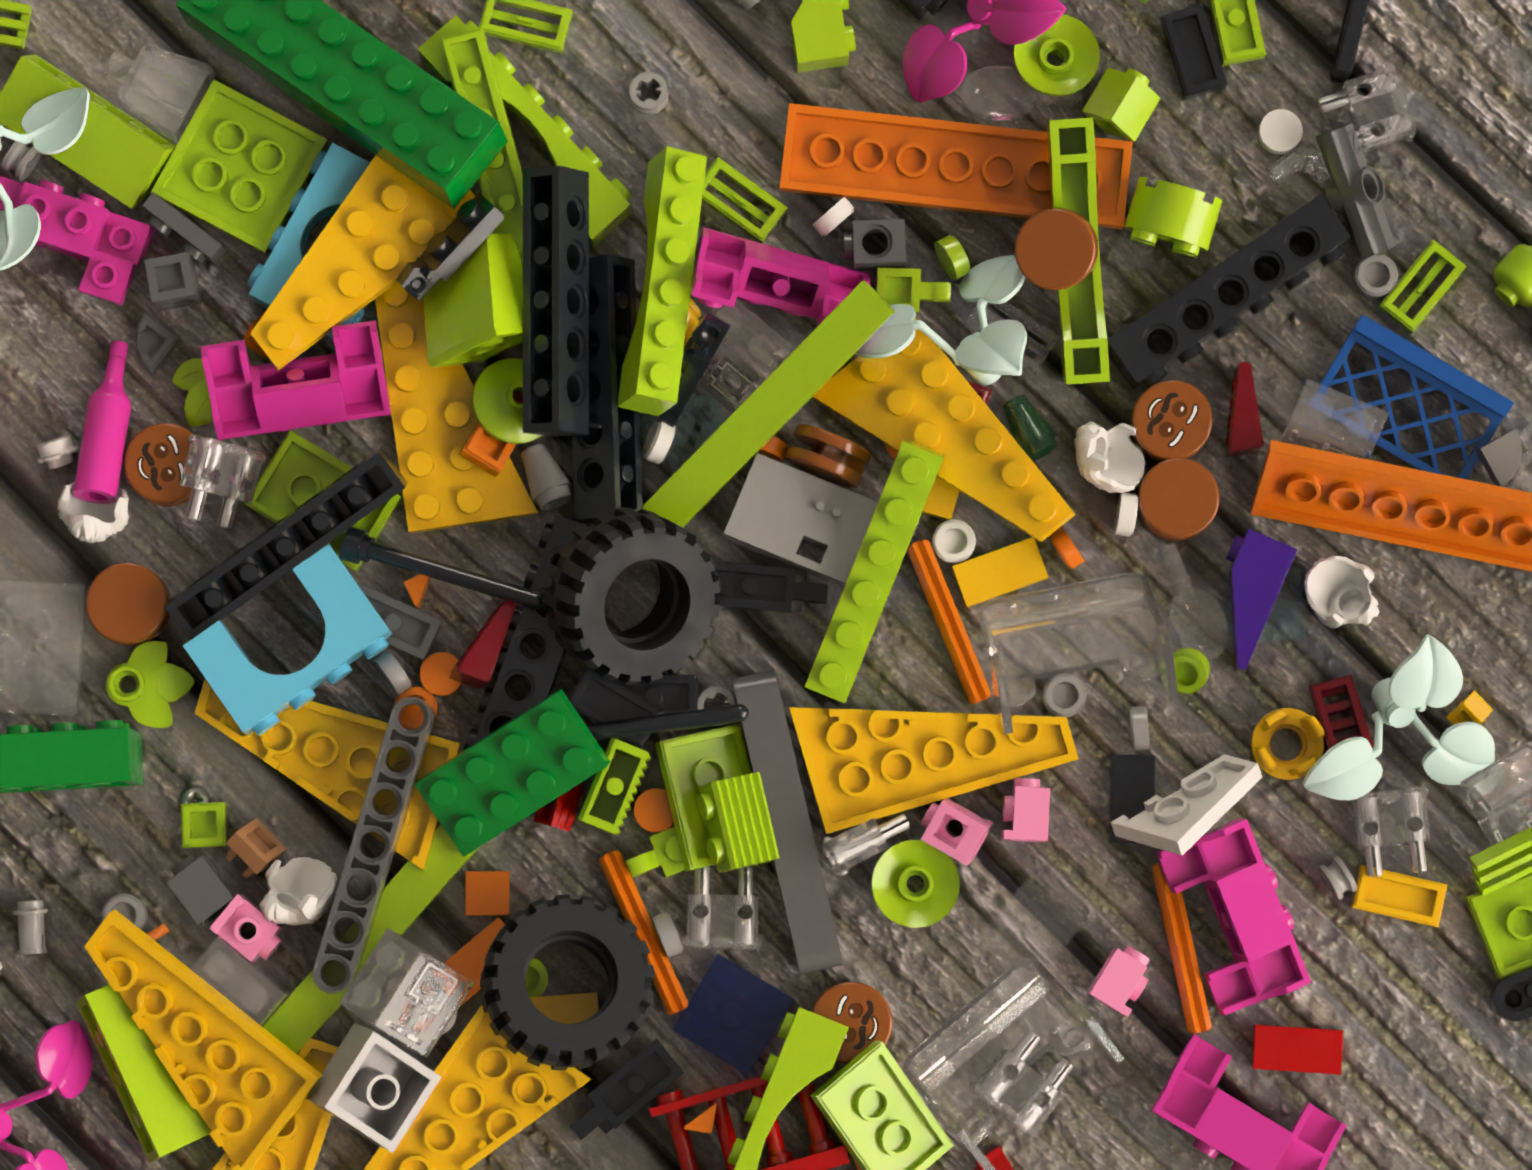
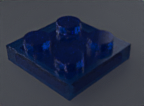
[673,954,793,1075]

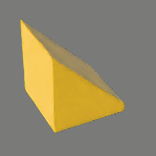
[1446,690,1493,725]

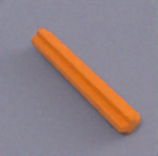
[907,539,991,704]
[599,850,688,1015]
[1152,863,1212,1034]

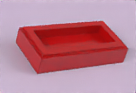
[1251,1024,1344,1075]

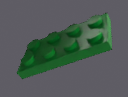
[414,689,611,857]

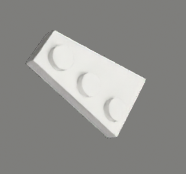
[1111,754,1262,856]

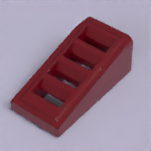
[1225,361,1264,457]
[449,600,516,689]
[1309,674,1374,752]

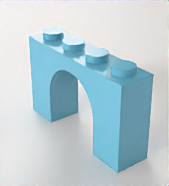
[247,142,370,344]
[183,544,393,736]

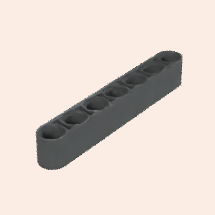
[731,669,843,975]
[312,697,435,994]

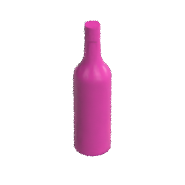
[73,341,131,504]

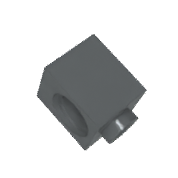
[843,219,906,271]
[144,252,202,311]
[166,855,236,926]

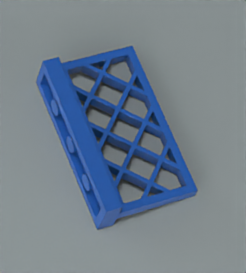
[1307,314,1514,479]

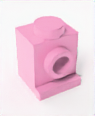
[1001,778,1050,843]
[920,798,994,866]
[209,894,283,962]
[1086,945,1150,1017]

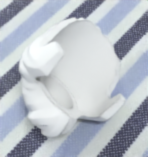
[1074,421,1145,493]
[57,482,129,544]
[1304,556,1379,628]
[259,857,337,926]

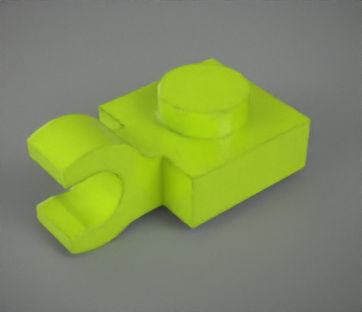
[877,267,951,314]
[626,826,685,878]

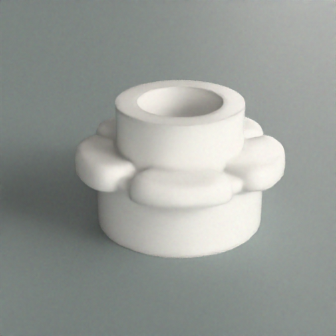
[37,435,78,469]

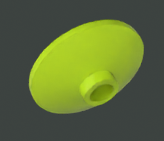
[1013,14,1100,96]
[472,358,542,444]
[871,840,960,928]

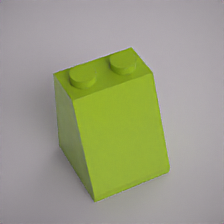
[423,232,523,368]

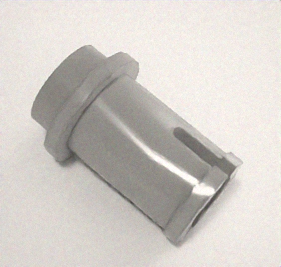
[13,900,48,955]

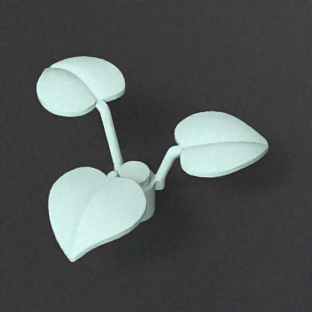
[0,87,90,270]
[854,255,1027,386]
[1303,634,1495,800]

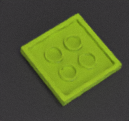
[151,79,329,255]

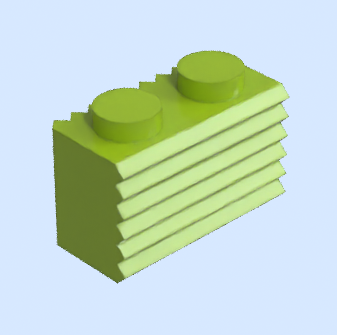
[578,737,652,836]
[697,772,780,873]

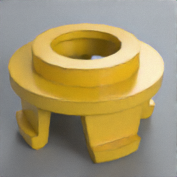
[1251,708,1325,780]

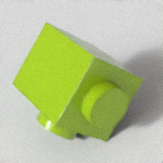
[1082,68,1160,142]

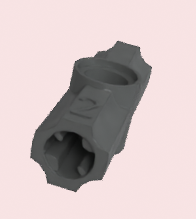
[1315,123,1396,258]

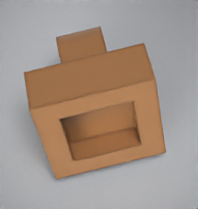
[226,818,287,878]

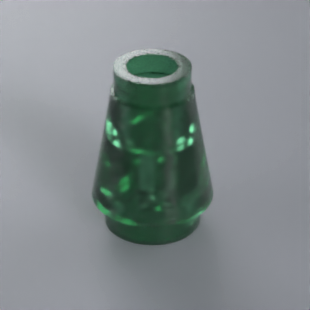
[1002,395,1058,462]

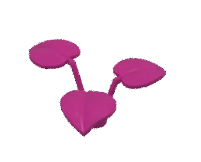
[903,0,1066,103]
[0,1019,93,1170]

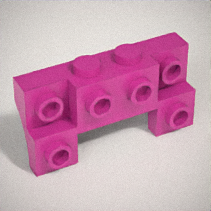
[0,176,155,306]
[691,227,870,326]
[201,320,391,440]
[1155,818,1312,1016]
[1150,1034,1347,1170]

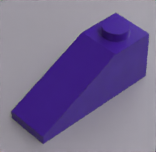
[1226,529,1298,673]

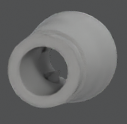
[521,444,573,512]

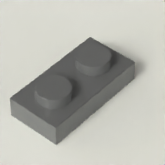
[142,192,227,266]

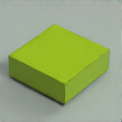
[181,802,228,848]

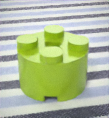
[1124,177,1223,259]

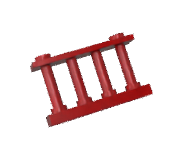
[649,1075,850,1170]

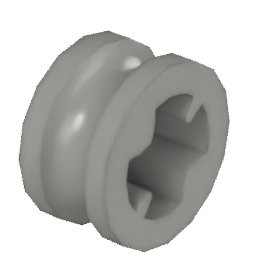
[629,72,669,115]
[2,141,41,181]
[697,686,736,727]
[1318,856,1358,901]

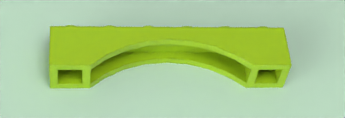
[791,0,856,73]
[418,15,632,247]
[1046,117,1110,385]
[617,146,707,416]
[805,438,945,703]
[727,1007,849,1170]

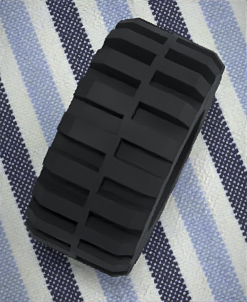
[544,508,721,685]
[480,894,655,1071]

